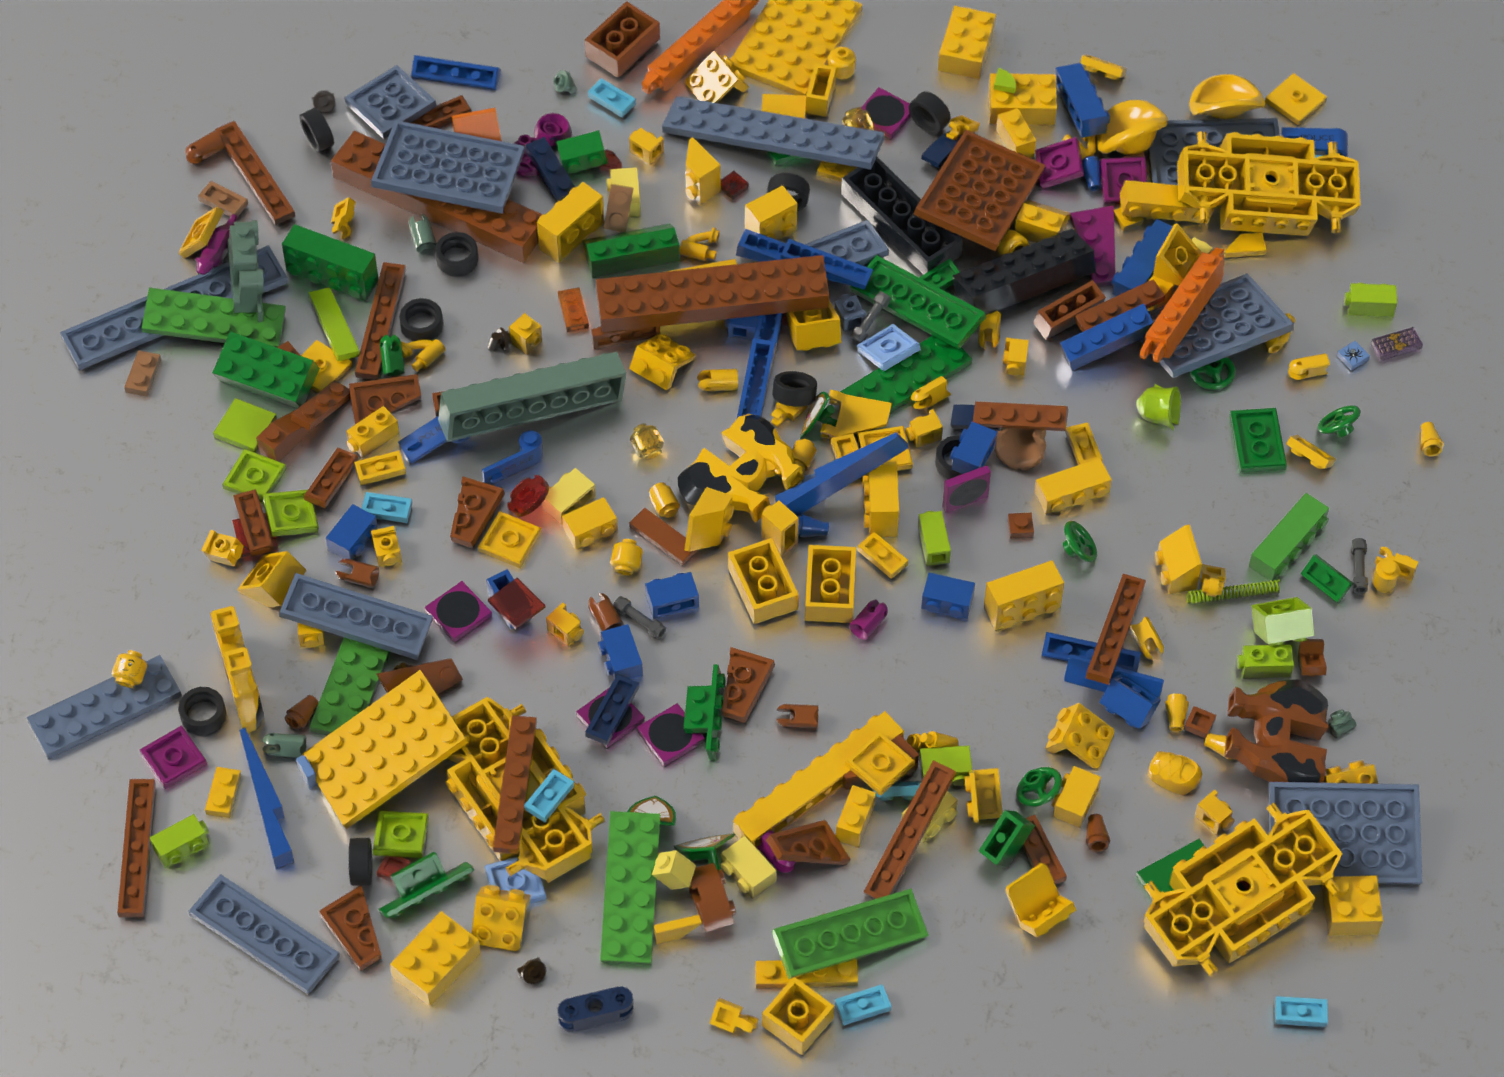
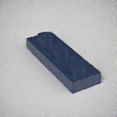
[524,137,575,202]
[585,674,639,746]

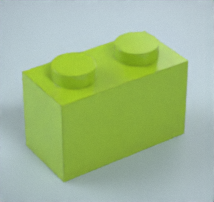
[919,745,972,786]

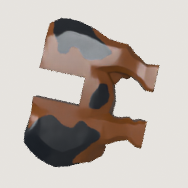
[1224,679,1328,783]

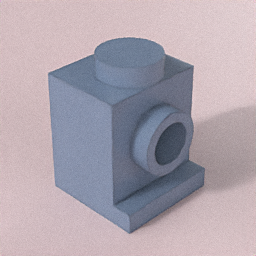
[835,294,866,332]

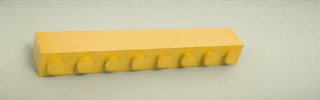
[733,711,904,849]

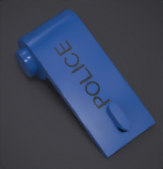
[1281,127,1348,157]
[398,416,470,464]
[482,430,543,485]

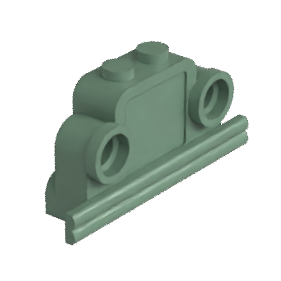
[228,220,264,322]

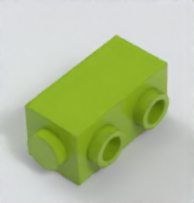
[1344,283,1397,317]
[918,511,951,566]
[1237,645,1294,679]
[149,814,209,868]

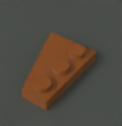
[766,820,851,865]
[319,885,382,971]

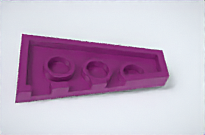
[1070,205,1116,288]

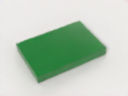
[1230,408,1287,473]
[1136,839,1204,893]

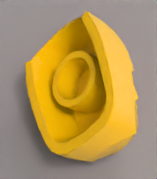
[1148,751,1202,795]

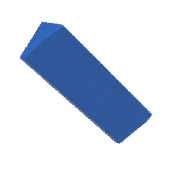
[411,55,501,89]
[1042,632,1141,672]
[1064,654,1164,699]

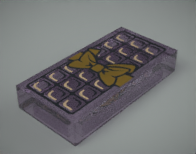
[1371,327,1423,361]

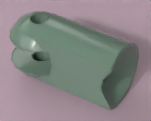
[409,214,437,253]
[262,733,306,758]

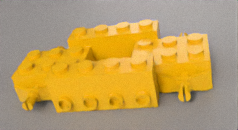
[1177,131,1361,236]
[446,697,605,883]
[1143,803,1342,977]

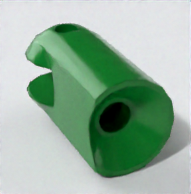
[380,335,405,376]

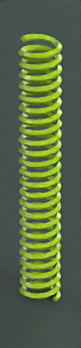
[1187,579,1280,604]

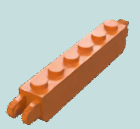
[641,0,759,95]
[1139,247,1225,363]

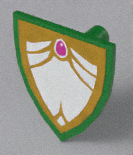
[800,392,837,439]
[627,795,676,826]
[673,833,735,870]

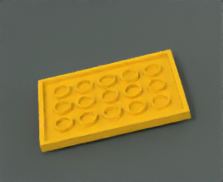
[731,0,862,96]
[302,670,469,829]

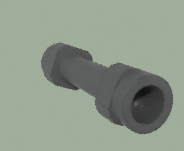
[850,291,892,343]
[1352,538,1368,594]
[613,596,666,639]

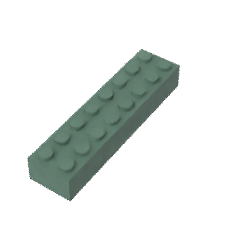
[438,351,627,442]

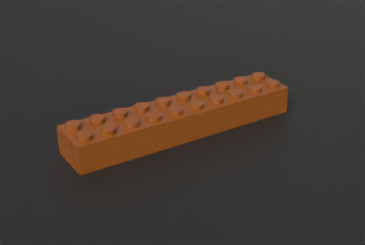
[331,130,543,263]
[596,255,830,332]

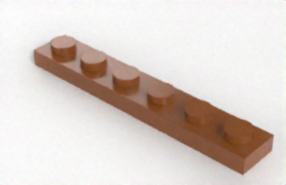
[215,121,295,226]
[355,262,406,380]
[1085,574,1146,685]
[493,715,537,854]
[863,760,956,899]
[117,779,156,918]

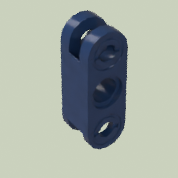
[558,986,634,1032]

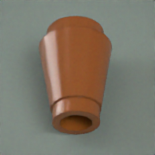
[285,695,319,730]
[1086,814,1110,852]

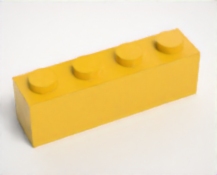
[1120,180,1214,223]

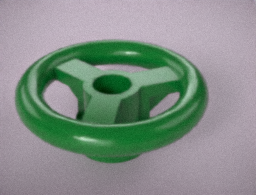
[1190,357,1235,390]
[1318,405,1361,437]
[1063,521,1097,562]
[1016,767,1062,807]

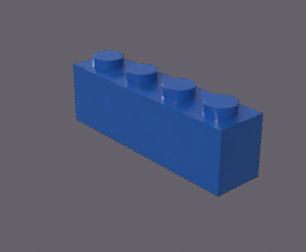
[1056,63,1110,138]
[1112,219,1173,296]
[1060,304,1154,371]

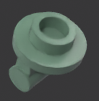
[553,70,577,94]
[1328,709,1357,738]

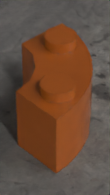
[688,863,736,932]

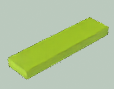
[308,287,360,361]

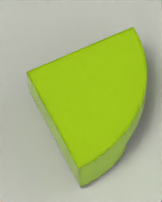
[994,68,1016,93]

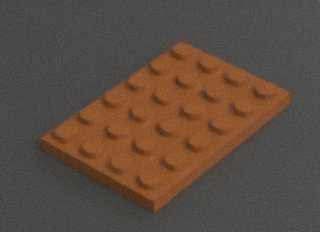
[914,130,1046,251]

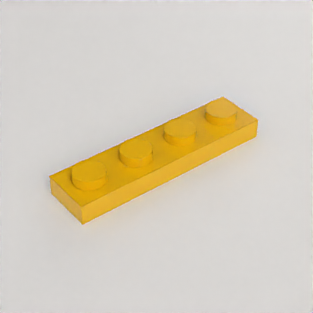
[755,959,858,988]

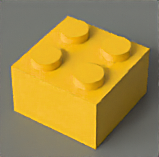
[745,185,798,240]
[1322,875,1383,936]
[762,977,834,1055]

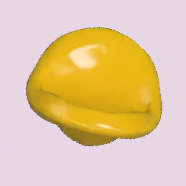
[1189,74,1265,119]
[1096,100,1168,155]

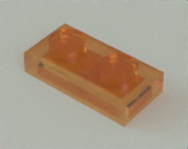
[557,287,589,332]

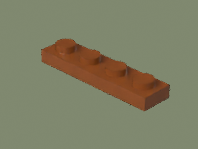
[1074,279,1165,332]
[973,401,1068,431]

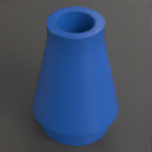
[1082,156,1102,191]
[797,514,829,538]

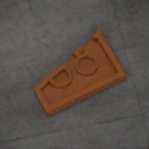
[349,374,421,424]
[450,476,505,548]
[722,647,775,723]
[376,658,463,695]

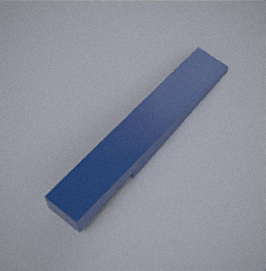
[736,229,873,289]
[737,313,784,418]
[775,432,908,516]
[240,728,294,869]

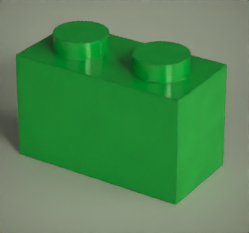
[556,130,608,174]
[978,810,1035,867]

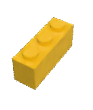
[1034,458,1112,514]

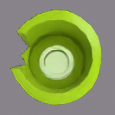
[1136,384,1181,431]

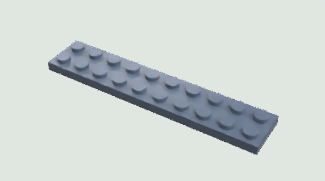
[662,96,885,169]
[60,245,288,370]

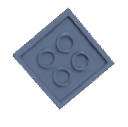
[344,65,437,139]

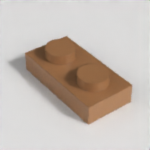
[198,181,248,217]
[603,184,633,233]
[124,350,161,397]

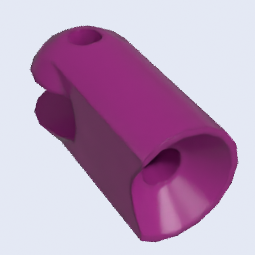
[849,599,888,640]
[757,830,796,873]

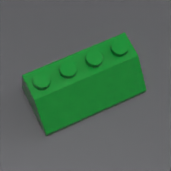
[582,223,680,278]

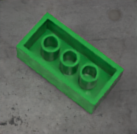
[282,224,379,301]
[212,331,320,408]

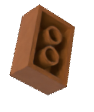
[584,1,660,78]

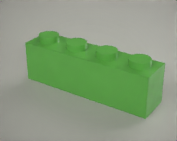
[1249,493,1329,581]

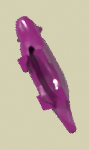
[195,214,237,275]

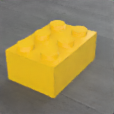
[938,5,996,79]
[989,73,1057,125]
[537,182,604,263]
[862,455,899,537]
[728,538,799,624]
[805,545,856,623]
[984,560,1064,630]
[390,911,481,1006]

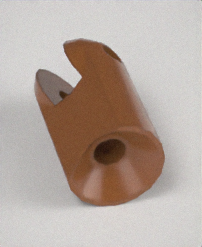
[185,131,225,164]
[335,558,379,588]
[588,593,624,631]
[776,704,818,728]

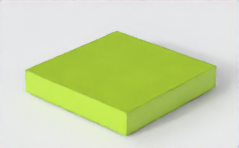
[213,398,277,453]
[222,449,287,504]
[262,489,319,537]
[373,811,429,858]

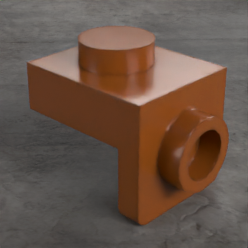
[1298,639,1327,677]

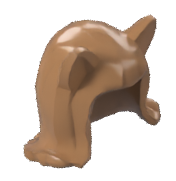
[994,428,1046,471]

